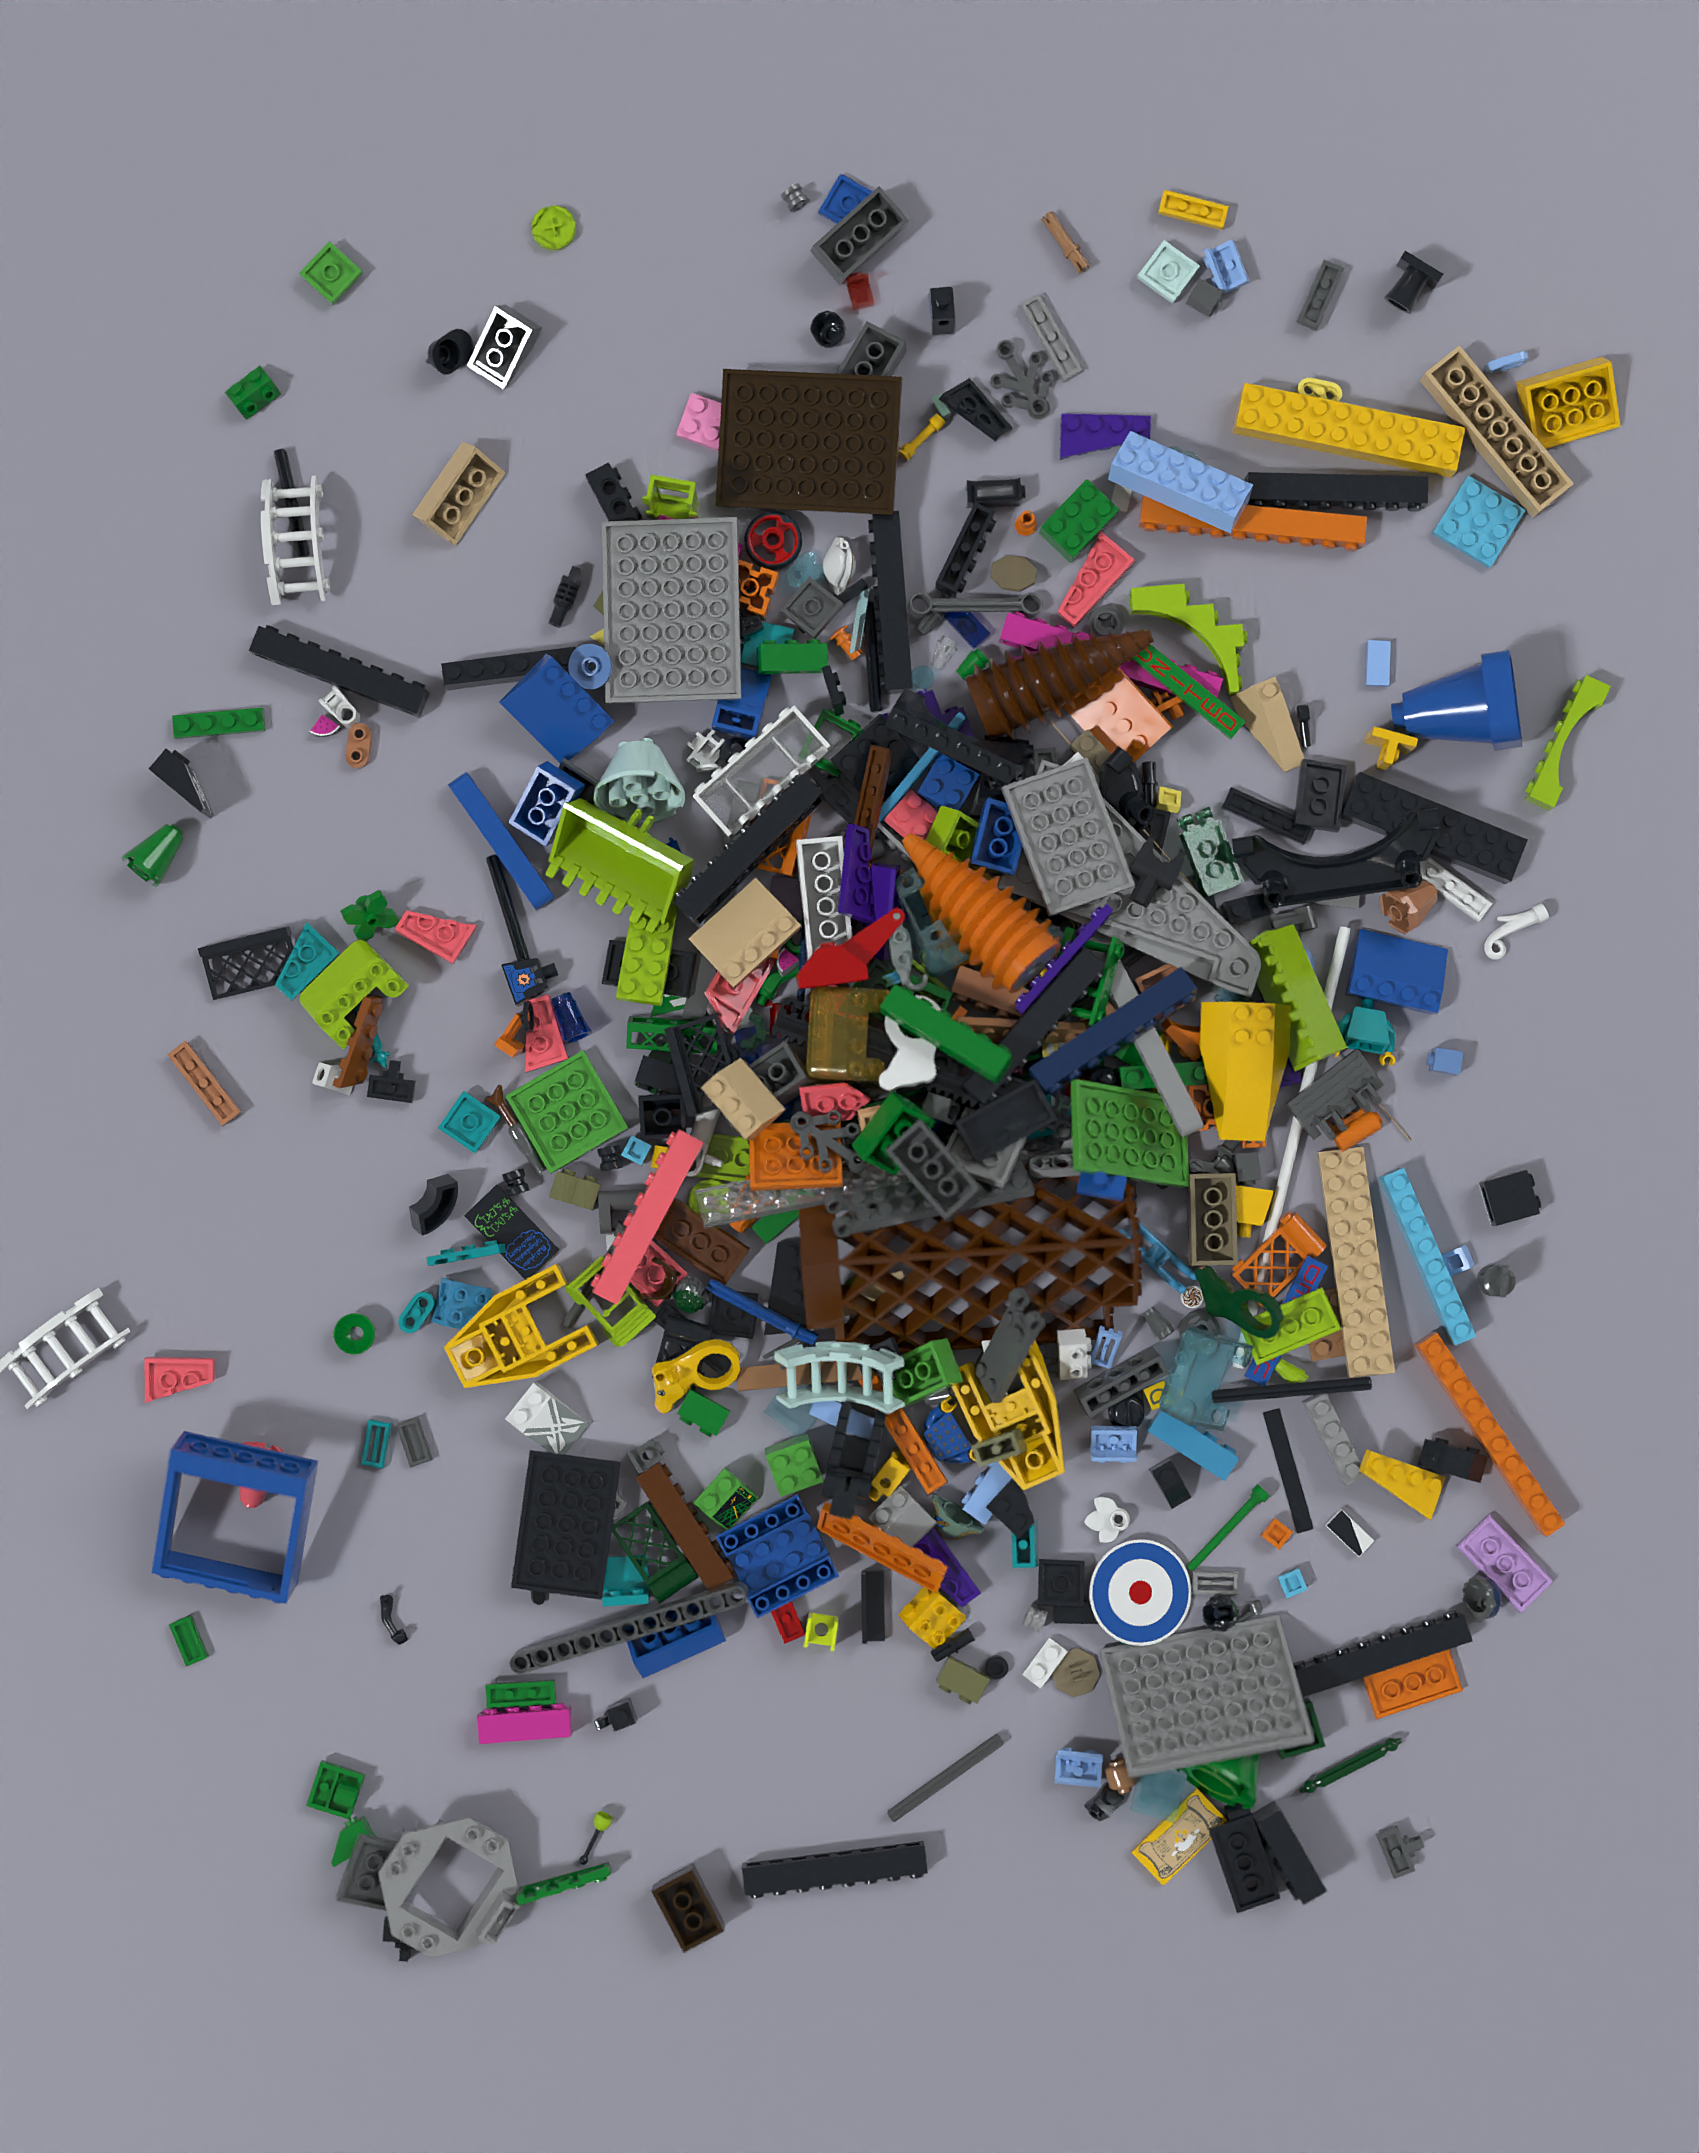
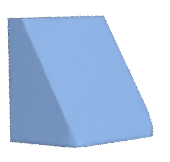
[1442,1245,1475,1276]

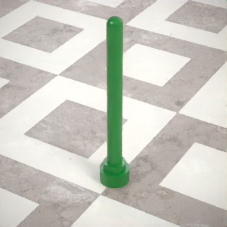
[1188,1484,1270,1571]

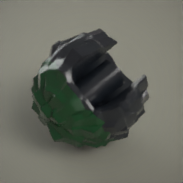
[1202,1595,1239,1632]

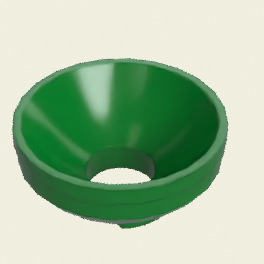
[333,1313,375,1355]

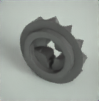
[1088,605,1124,637]

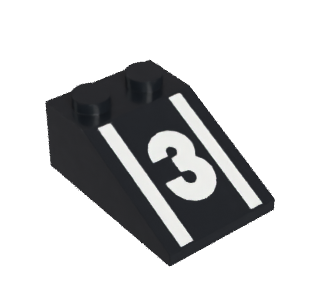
[149,748,213,818]

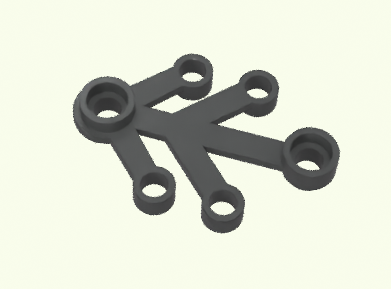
[990,340,1054,420]
[790,1110,867,1173]

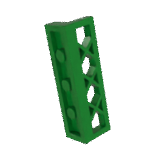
[626,1016,718,1054]

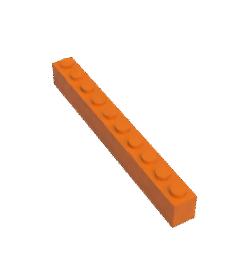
[1139,495,1367,551]
[1413,1332,1565,1537]

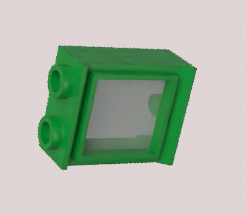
[798,709,862,780]

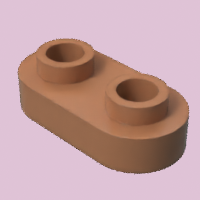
[345,723,372,769]

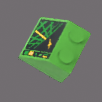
[693,1466,759,1530]

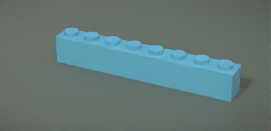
[1378,1168,1476,1345]

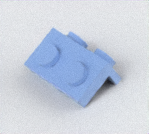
[1204,240,1250,294]
[1090,1426,1137,1463]
[1054,1748,1104,1788]

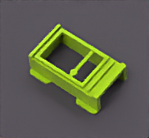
[642,474,700,519]
[565,1255,656,1347]

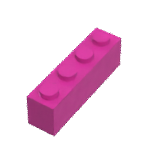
[477,1702,573,1744]

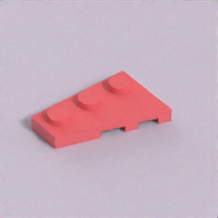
[394,910,477,965]
[144,1357,215,1403]

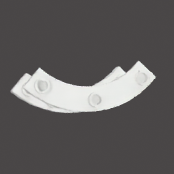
[261,476,330,605]
[0,1288,131,1409]

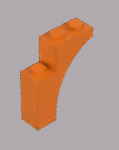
[1161,1002,1252,1062]

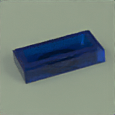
[943,612,991,649]

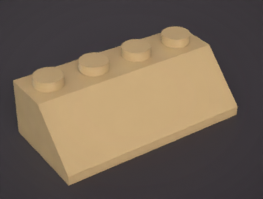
[412,442,505,546]

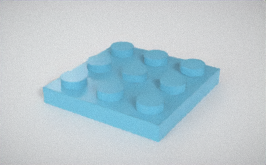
[1432,475,1525,568]

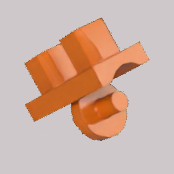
[1150,690,1185,721]

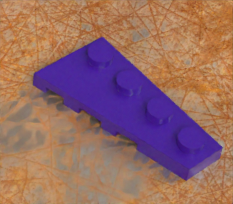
[1060,413,1151,460]

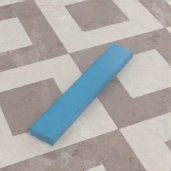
[878,712,968,822]

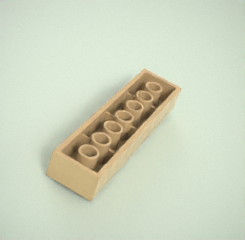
[1420,345,1574,518]

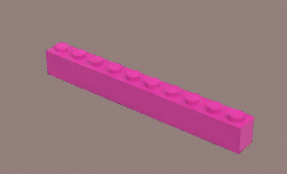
[999,612,1223,698]

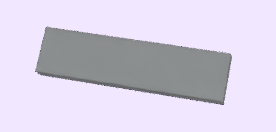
[1019,294,1083,383]

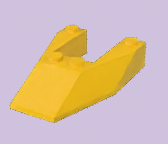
[444,1264,599,1388]
[952,1340,1065,1490]

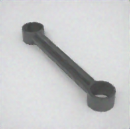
[908,592,1043,618]

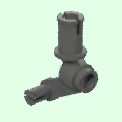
[1188,1140,1242,1174]

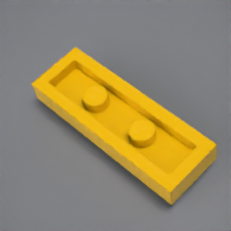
[1158,190,1229,230]

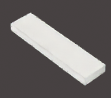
[1411,856,1493,922]

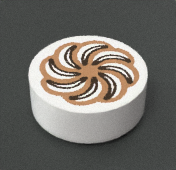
[1180,1285,1204,1308]

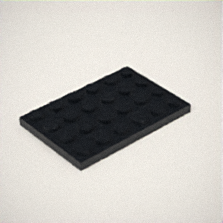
[511,1450,621,1600]

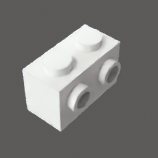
[1057,1329,1091,1380]

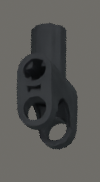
[1129,834,1186,907]

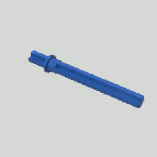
[706,1279,819,1347]

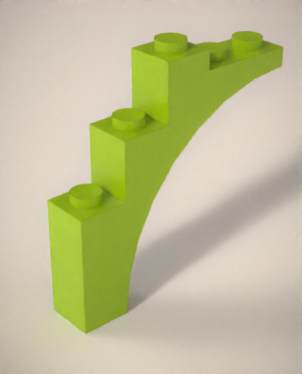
[1129,584,1247,696]

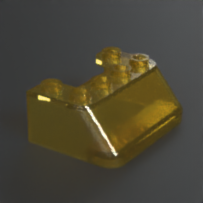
[807,986,889,1082]

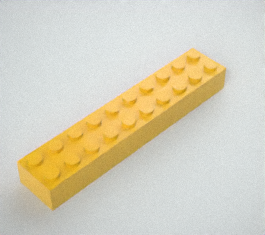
[1233,383,1465,478]

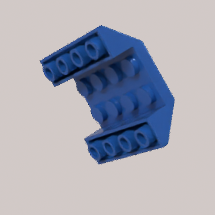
[716,1494,839,1618]

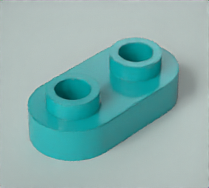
[398,1292,435,1333]

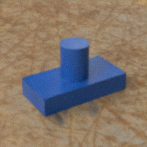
[1077,1172,1127,1201]

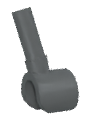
[1236,1600,1262,1623]

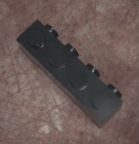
[935,502,997,598]

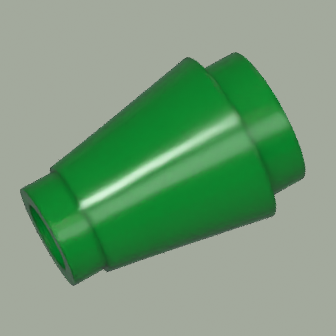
[955,648,989,680]

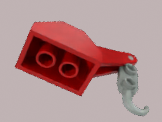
[796,908,928,992]

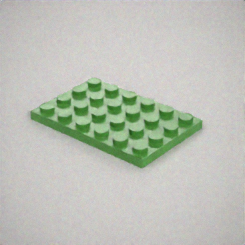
[1071,1079,1189,1188]

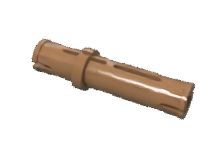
[1041,211,1091,274]

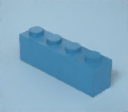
[1146,1406,1239,1481]

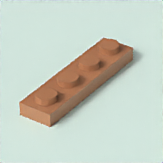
[167,1041,242,1126]

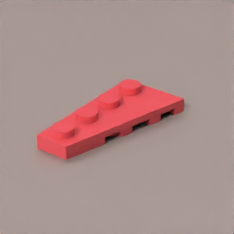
[1058,532,1135,628]

